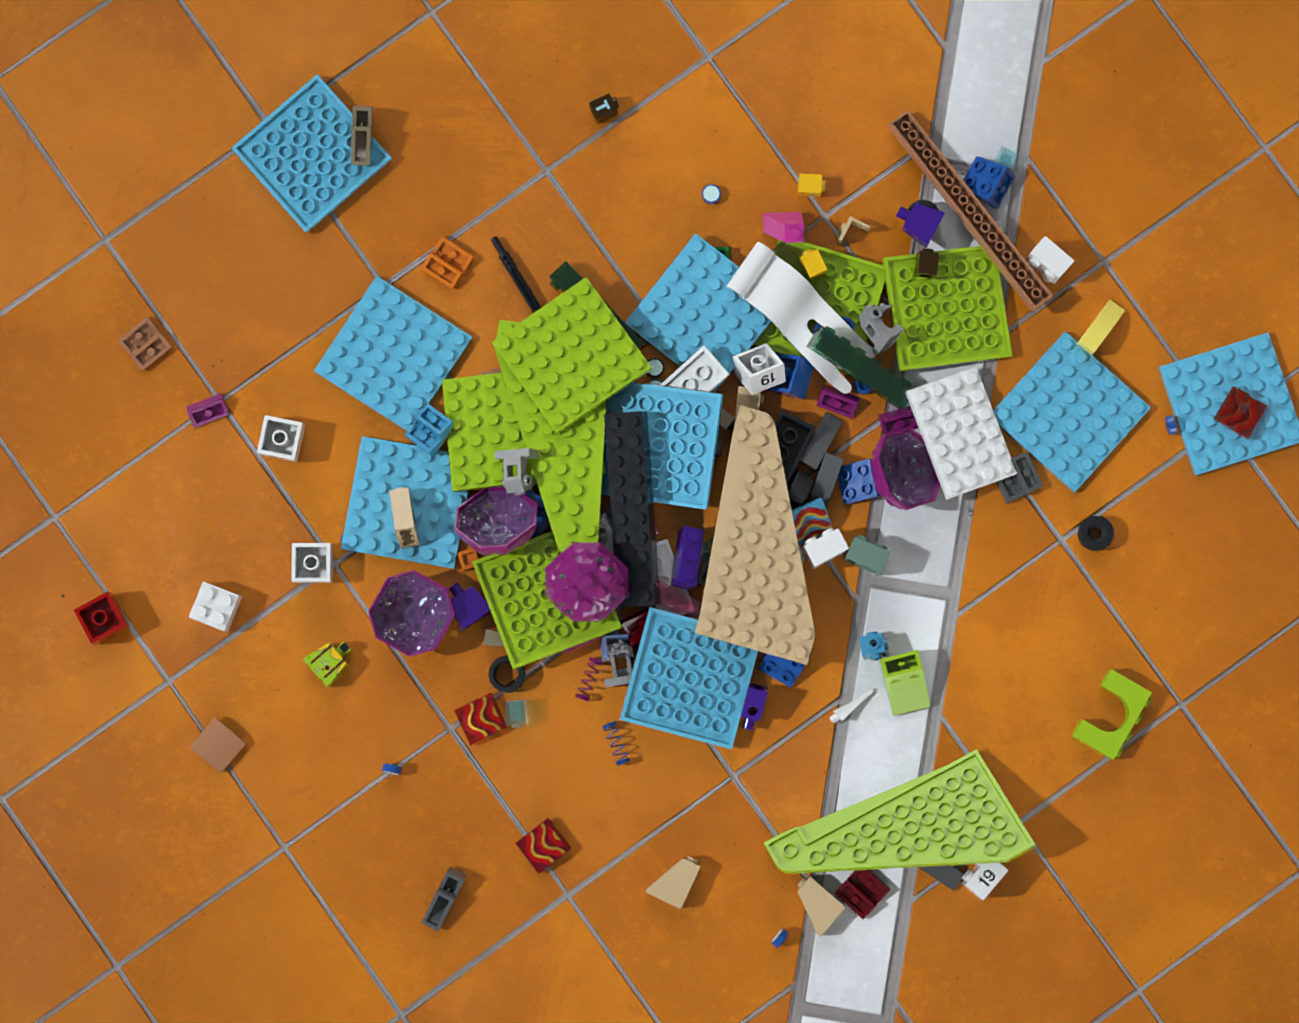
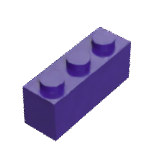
[670,526,704,590]

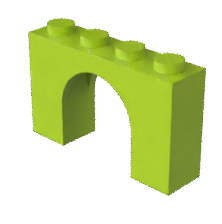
[1071,669,1152,760]

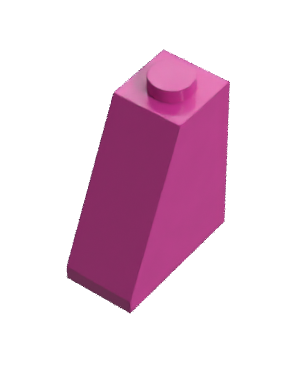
[763,212,804,243]

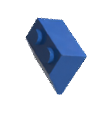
[766,353,814,400]

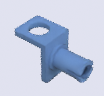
[600,630,628,662]

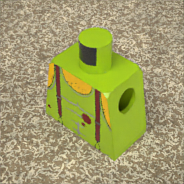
[303,641,352,687]

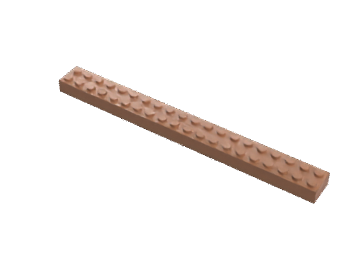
[888,110,1053,312]

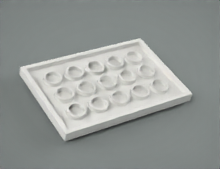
[905,367,1017,500]

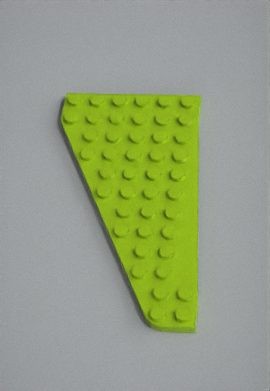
[495,320,607,553]
[764,749,1036,874]

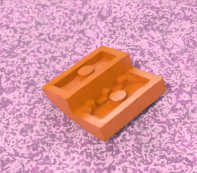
[421,236,475,289]

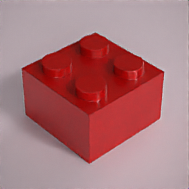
[74,591,130,645]

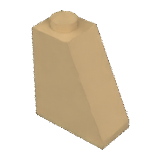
[389,487,420,549]
[646,856,701,909]
[797,876,846,937]

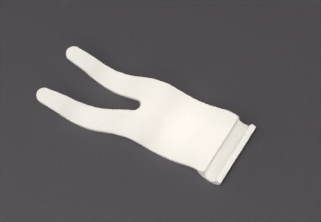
[726,242,875,394]

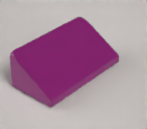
[816,385,860,419]
[186,393,230,428]
[878,406,919,436]

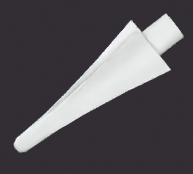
[829,689,874,724]

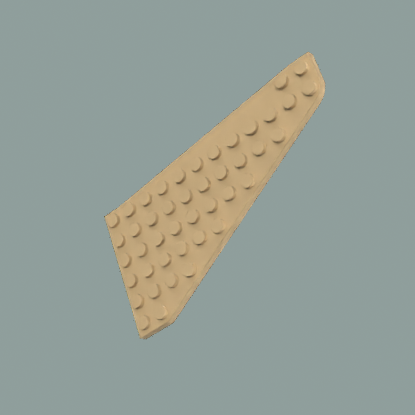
[695,405,815,665]

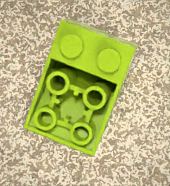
[879,650,931,716]

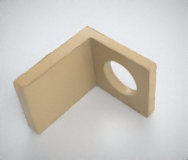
[838,216,871,244]

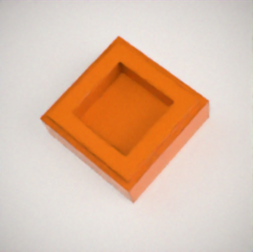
[457,548,479,571]

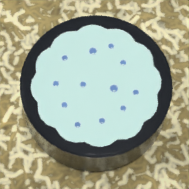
[647,358,664,378]

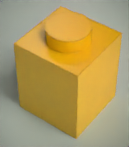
[798,173,825,197]
[800,249,827,281]

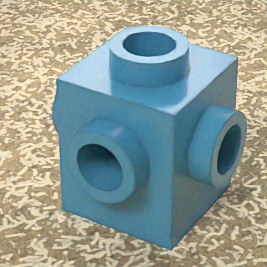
[859,631,889,661]

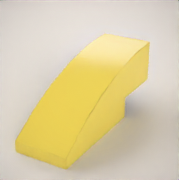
[1076,300,1125,355]

